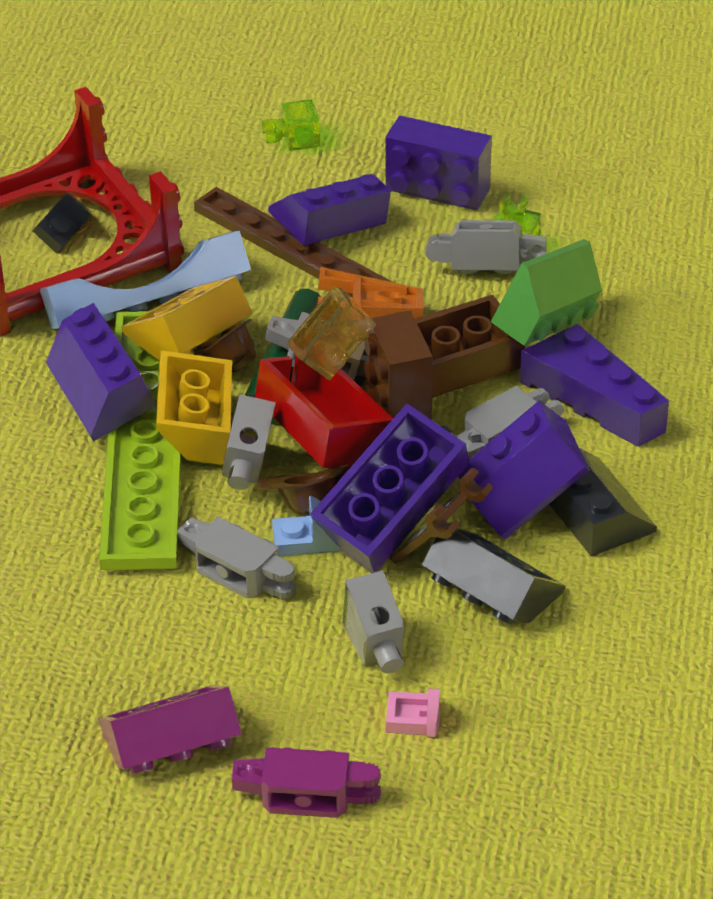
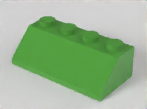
[491,239,602,346]

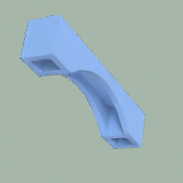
[40,230,251,329]

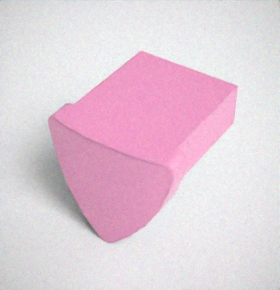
[386,688,440,737]

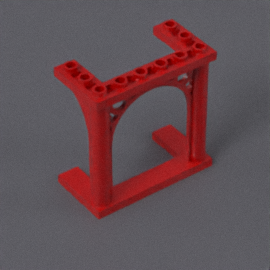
[0,86,184,336]

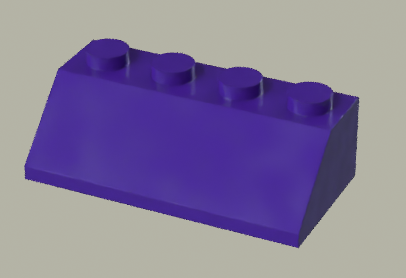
[46,303,157,442]
[310,403,469,573]

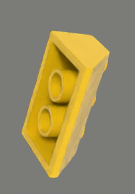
[121,276,253,360]
[156,350,232,465]

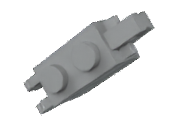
[425,220,547,274]
[177,517,295,600]

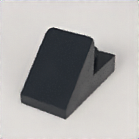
[32,191,93,253]

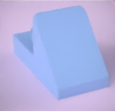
[272,496,342,556]

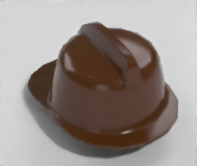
[193,319,256,372]
[256,467,344,516]

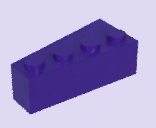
[520,324,669,447]

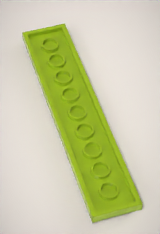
[99,311,182,570]

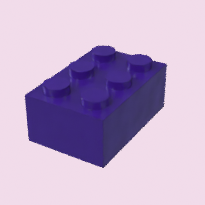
[385,115,492,211]

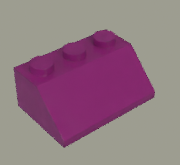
[98,685,242,774]

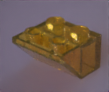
[286,287,377,380]

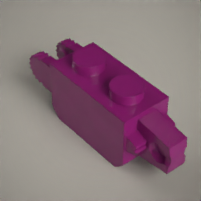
[232,747,381,818]

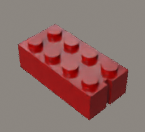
[255,352,393,469]

